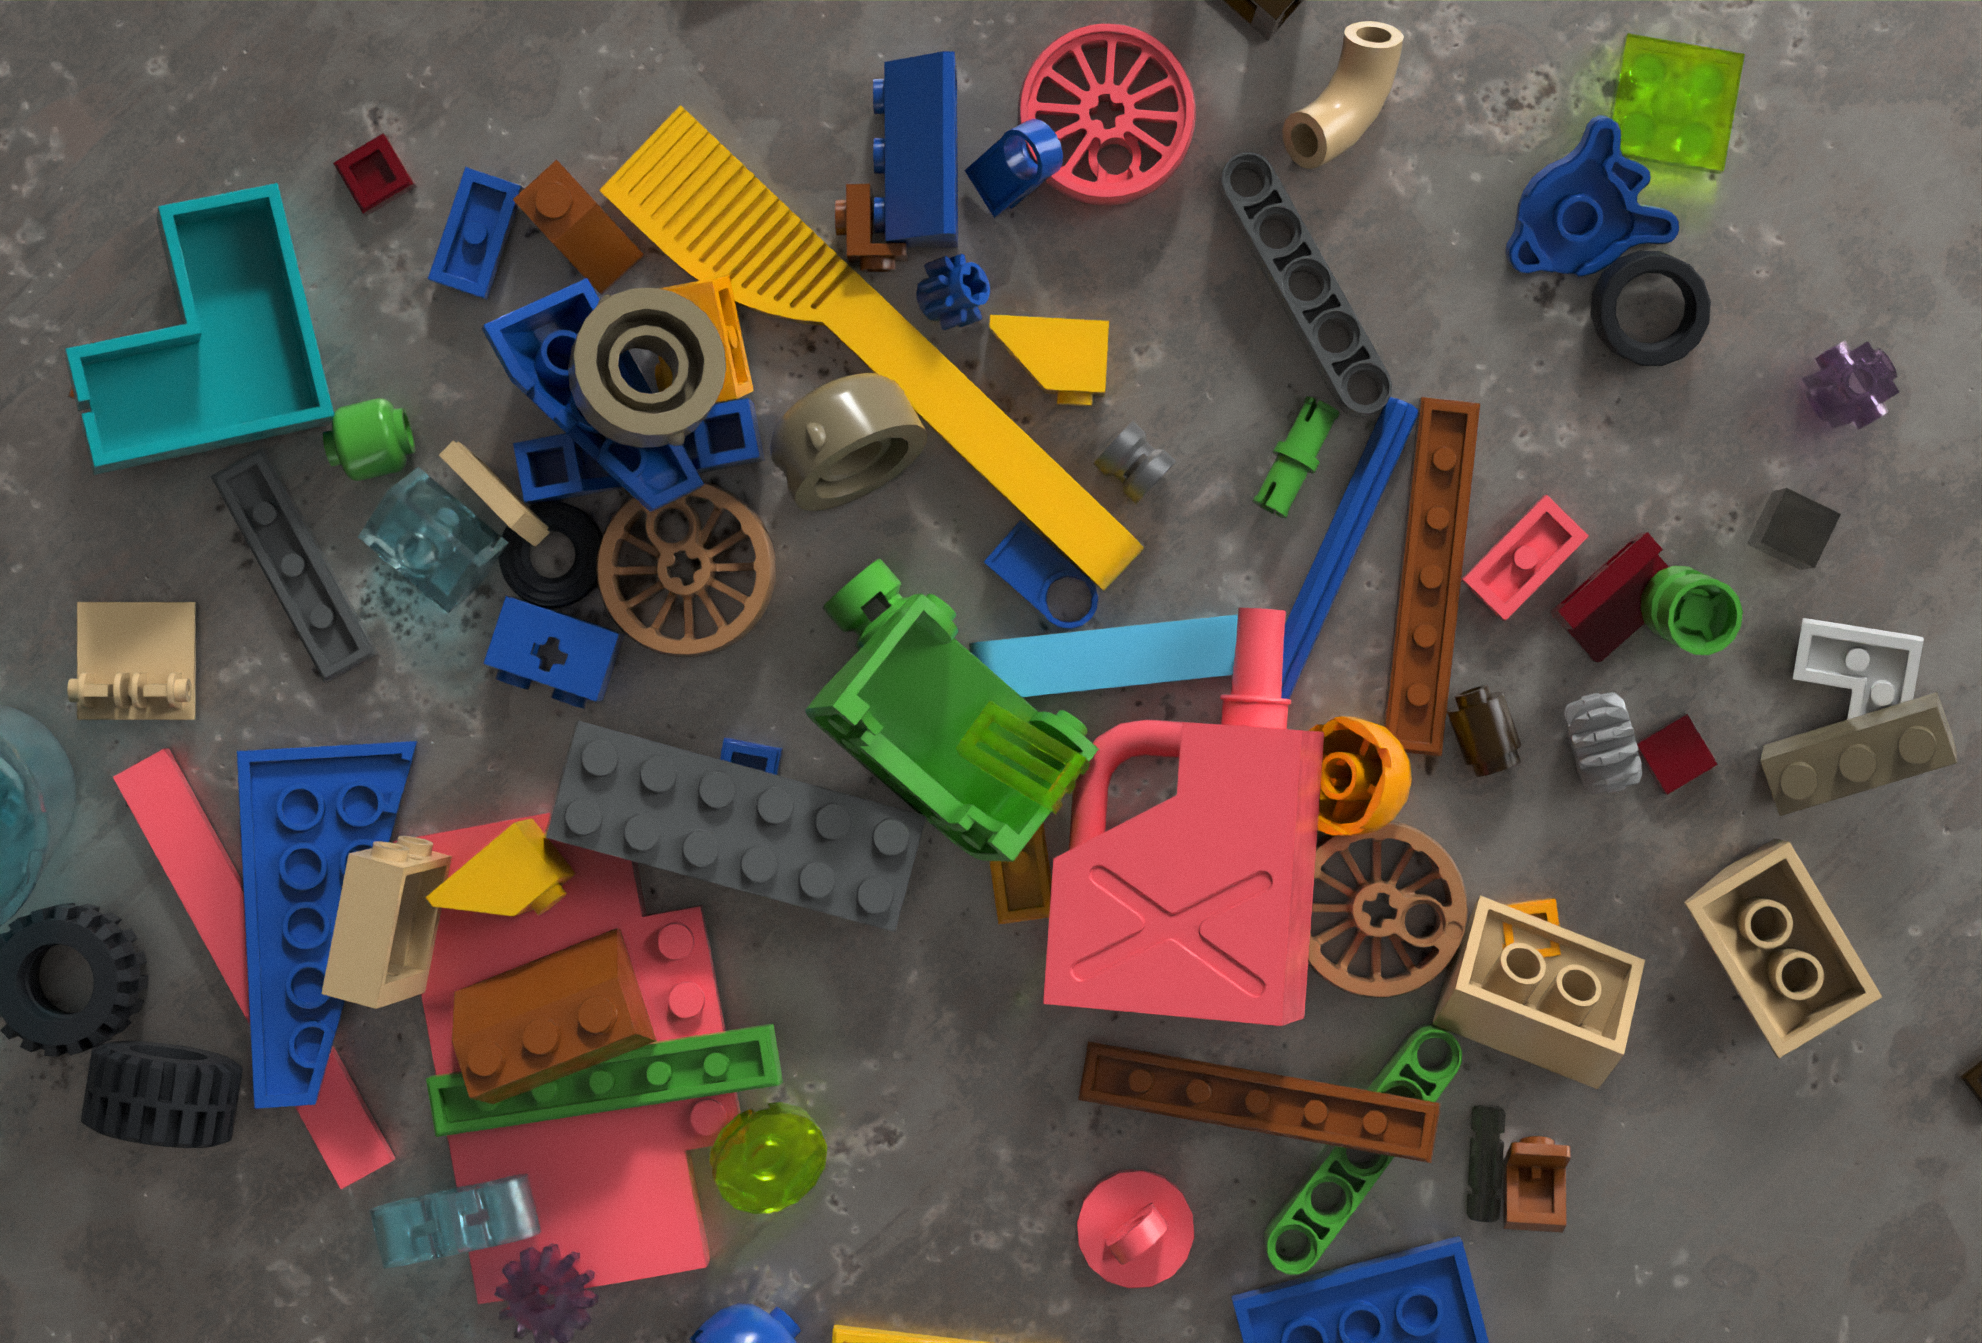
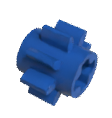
[916,253,990,330]

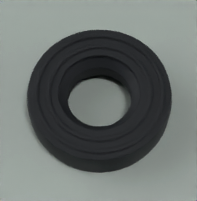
[498,501,602,608]

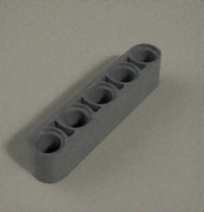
[1218,152,1392,418]

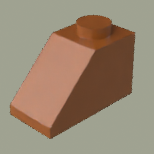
[513,159,645,295]

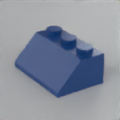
[873,51,958,248]

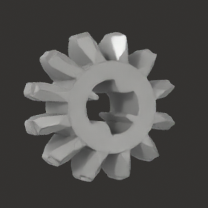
[1564,692,1642,795]

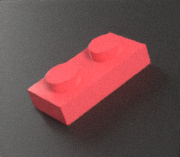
[1461,494,1589,621]

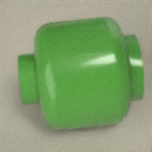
[323,398,415,481]

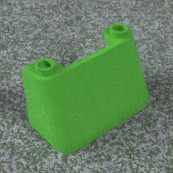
[805,593,1099,862]

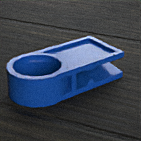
[964,119,1063,218]
[984,520,1098,629]

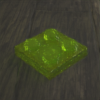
[1609,33,1745,174]

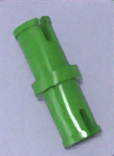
[1252,396,1340,519]

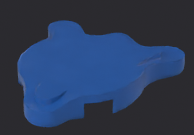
[1505,115,1679,277]

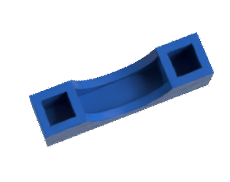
[513,398,765,505]

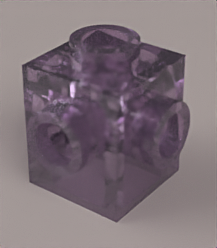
[1802,340,1899,430]

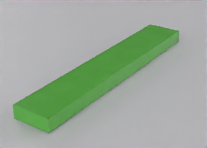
[426,1024,783,1137]

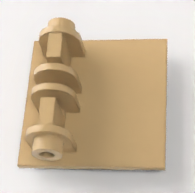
[67,602,196,720]

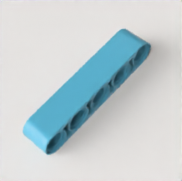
[969,615,1238,697]

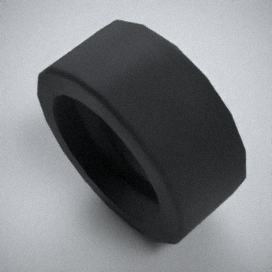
[1590,250,1711,366]

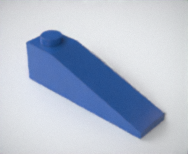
[481,278,704,512]

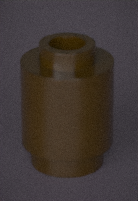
[1447,685,1522,777]

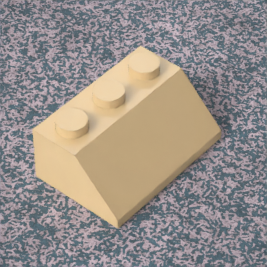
[1684,838,1882,1058]
[1432,895,1645,1089]

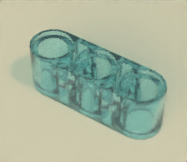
[369,1174,542,1269]

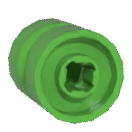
[822,558,910,650]
[1640,566,1743,655]

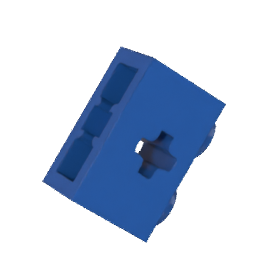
[483,596,625,709]

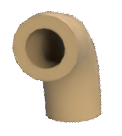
[1282,21,1404,169]

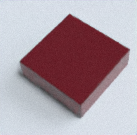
[333,133,417,216]
[1636,713,1718,795]

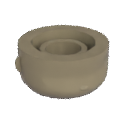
[568,288,726,448]
[770,373,928,511]

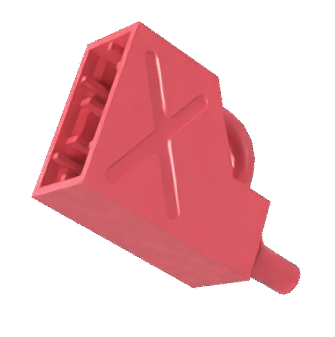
[1043,608,1324,1026]

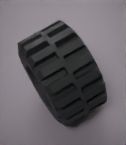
[0,903,149,1057]
[81,1041,243,1148]

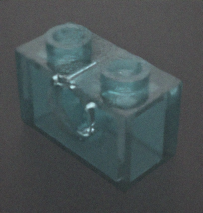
[358,467,509,613]

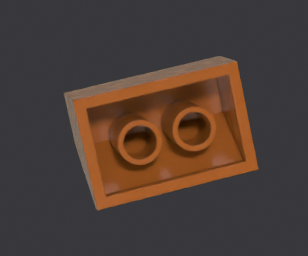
[452,928,657,1104]

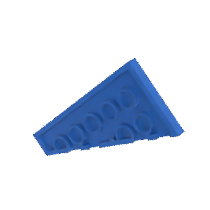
[237,741,418,1109]

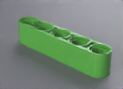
[1263,1024,1462,1275]

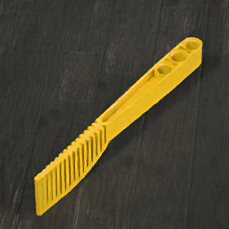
[599,105,1145,591]

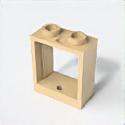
[321,836,452,1009]

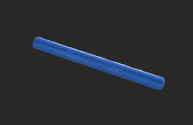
[1281,397,1419,699]

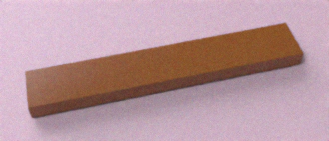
[1384,397,1480,756]
[1078,1041,1441,1163]

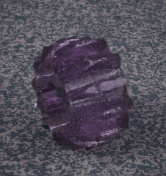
[494,1243,599,1343]

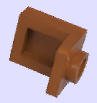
[835,184,908,272]
[1503,1136,1571,1233]

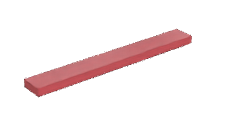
[113,748,396,1189]

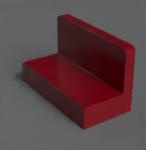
[1550,532,1669,662]

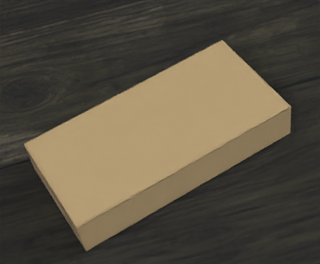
[439,440,550,547]

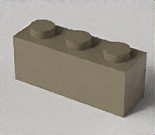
[1760,692,1957,816]

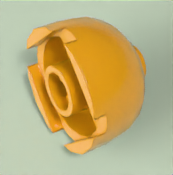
[1308,716,1412,836]

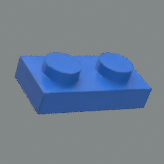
[428,167,524,300]

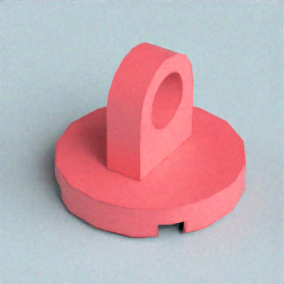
[1077,1169,1194,1289]

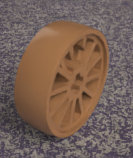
[596,481,776,657]
[1308,821,1468,998]

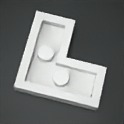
[1792,618,1924,720]

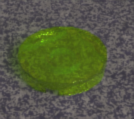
[710,1102,827,1214]

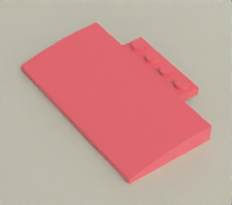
[393,812,745,1304]

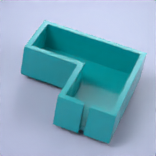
[65,183,335,475]

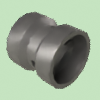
[1093,421,1176,504]

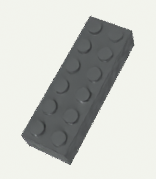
[544,720,926,932]

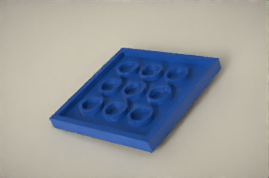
[1231,1236,1489,1343]

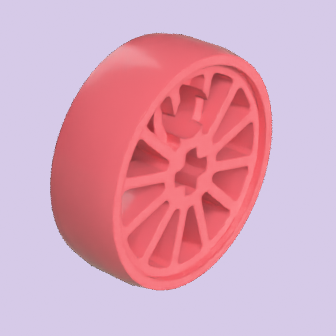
[1018,23,1196,206]

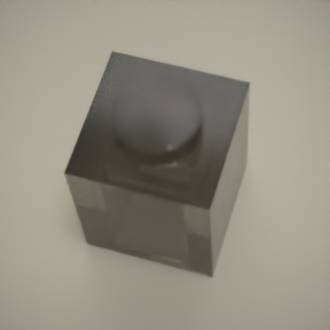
[1747,488,1841,570]

